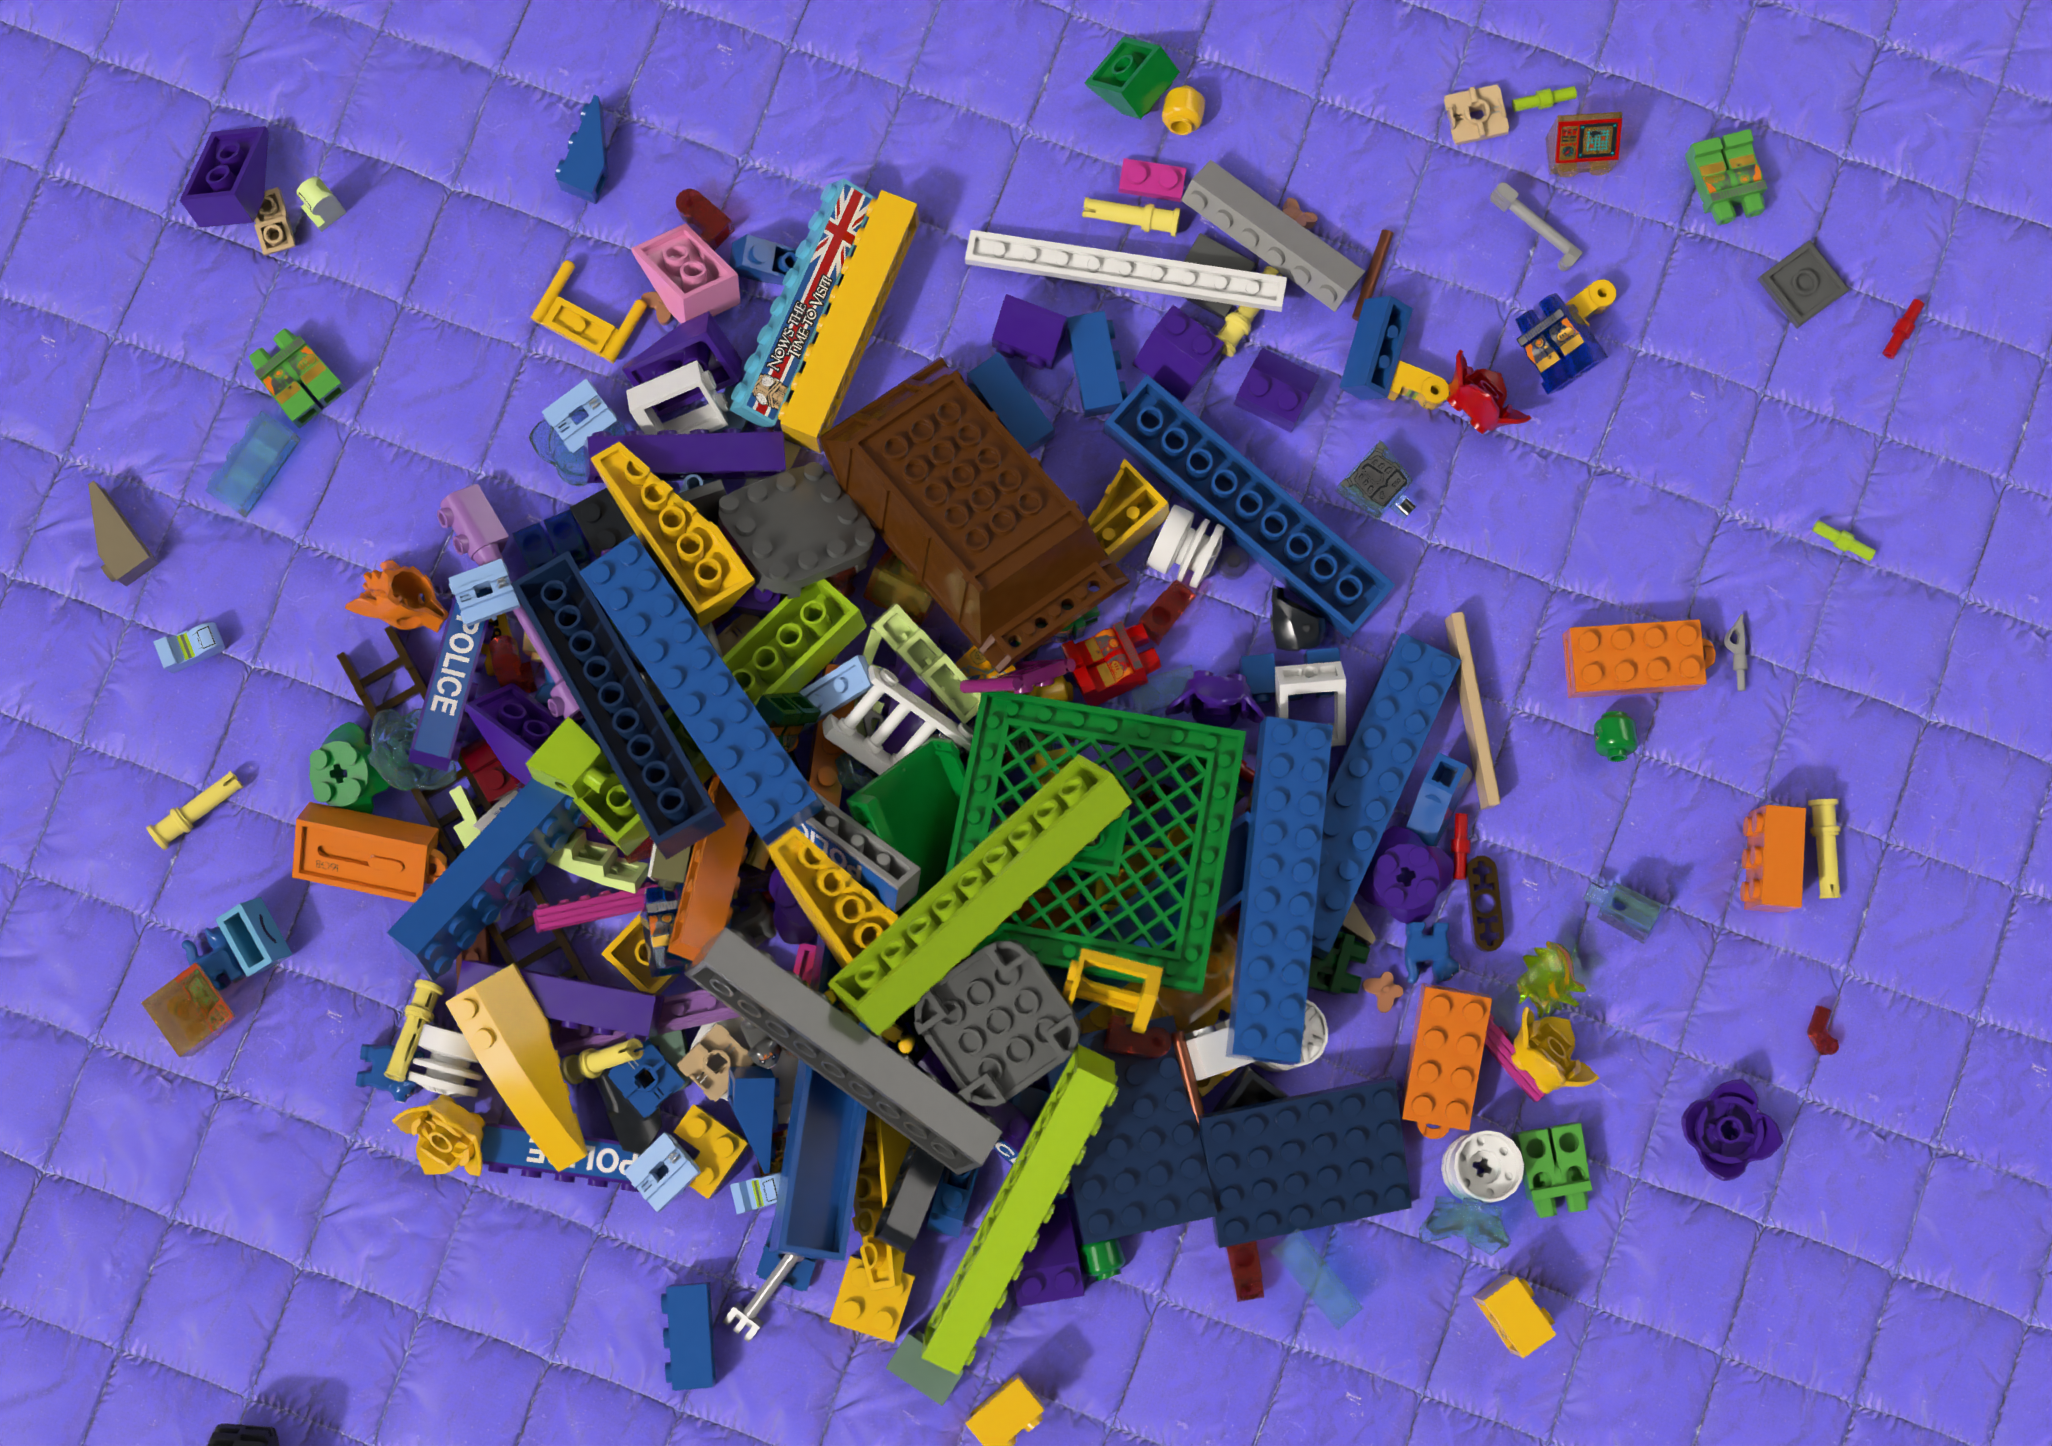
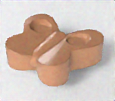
[1282,198,1318,229]
[641,292,673,326]
[1362,972,1404,1013]

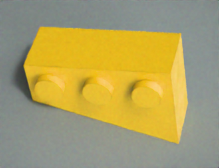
[1088,458,1170,564]

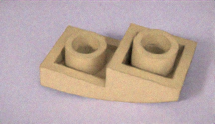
[254,187,296,256]

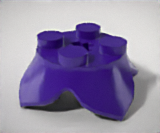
[1165,670,1265,728]
[1358,826,1454,924]
[769,868,819,944]
[1681,1079,1784,1181]

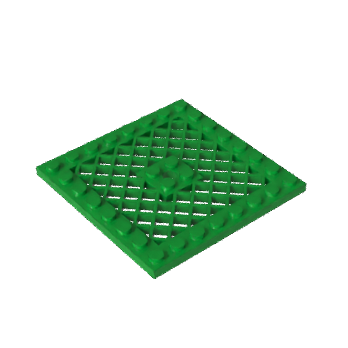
[945,691,1246,994]

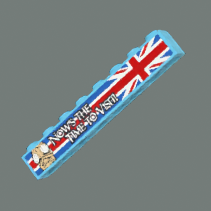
[729,179,876,428]

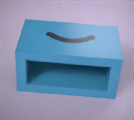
[215,897,293,977]

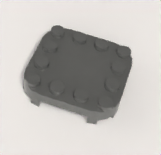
[718,462,875,599]
[914,939,1081,1107]

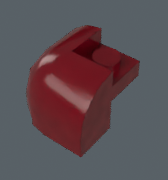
[460,736,525,804]

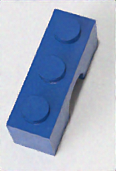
[1239,647,1341,704]

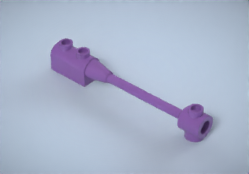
[437,484,584,722]

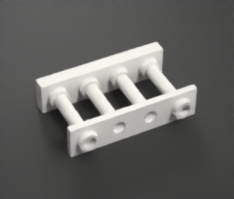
[822,665,974,775]

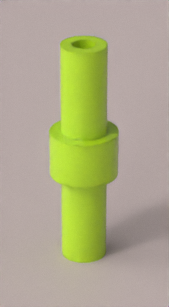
[1512,86,1577,112]
[1811,520,1876,562]

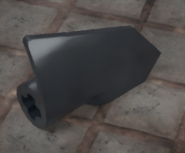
[594,1068,662,1155]

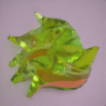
[1516,941,1586,1018]

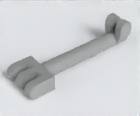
[1490,182,1583,271]
[722,1254,805,1343]

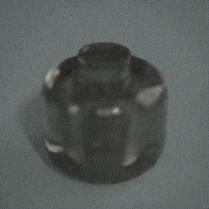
[1216,546,1250,580]

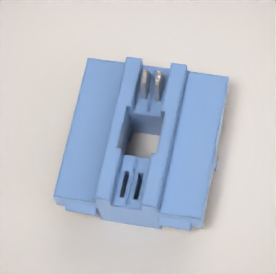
[542,379,618,454]
[448,559,521,627]
[623,1132,701,1213]

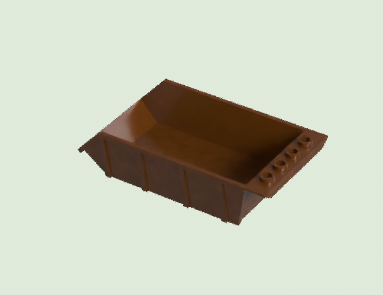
[818,357,1130,674]

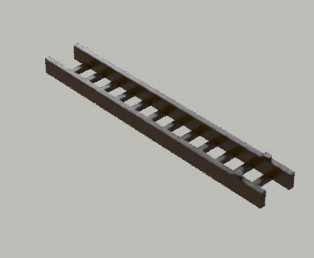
[337,625,593,1025]

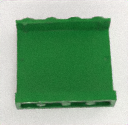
[846,737,966,915]

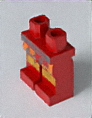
[1061,621,1162,706]

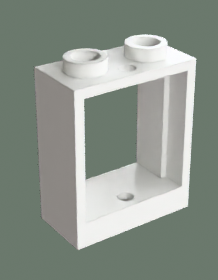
[626,360,730,435]
[1275,661,1346,748]

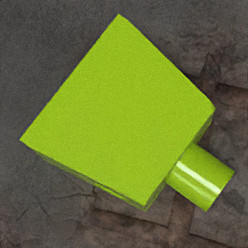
[525,717,613,799]

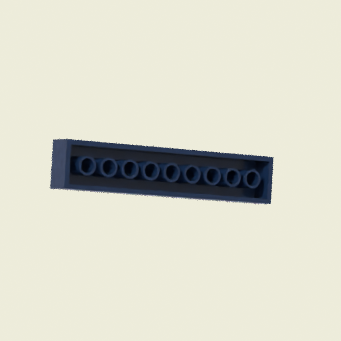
[511,551,726,860]

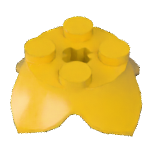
[1511,1006,1599,1094]
[392,1094,485,1176]

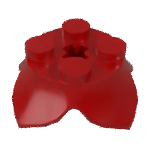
[1446,349,1531,434]

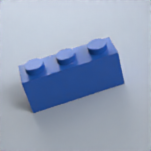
[1339,295,1413,400]
[1066,310,1128,418]
[967,352,1055,454]
[661,1282,717,1391]

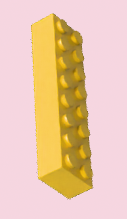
[778,190,919,454]

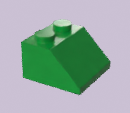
[1085,36,1180,119]

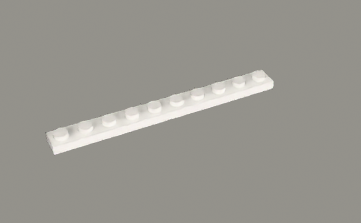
[965,230,1287,312]

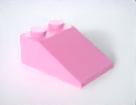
[632,223,741,324]

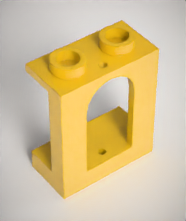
[1062,948,1163,1034]

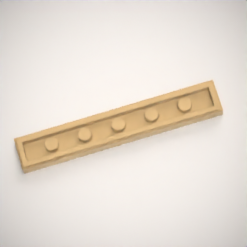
[1444,612,1501,810]

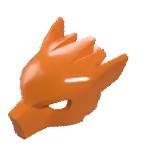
[345,560,449,633]

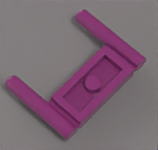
[960,658,1076,694]

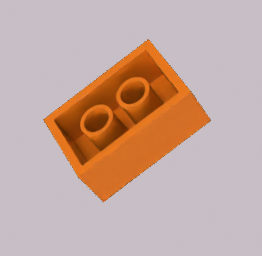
[1740,805,1806,913]

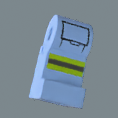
[153,622,225,674]
[730,1172,781,1214]

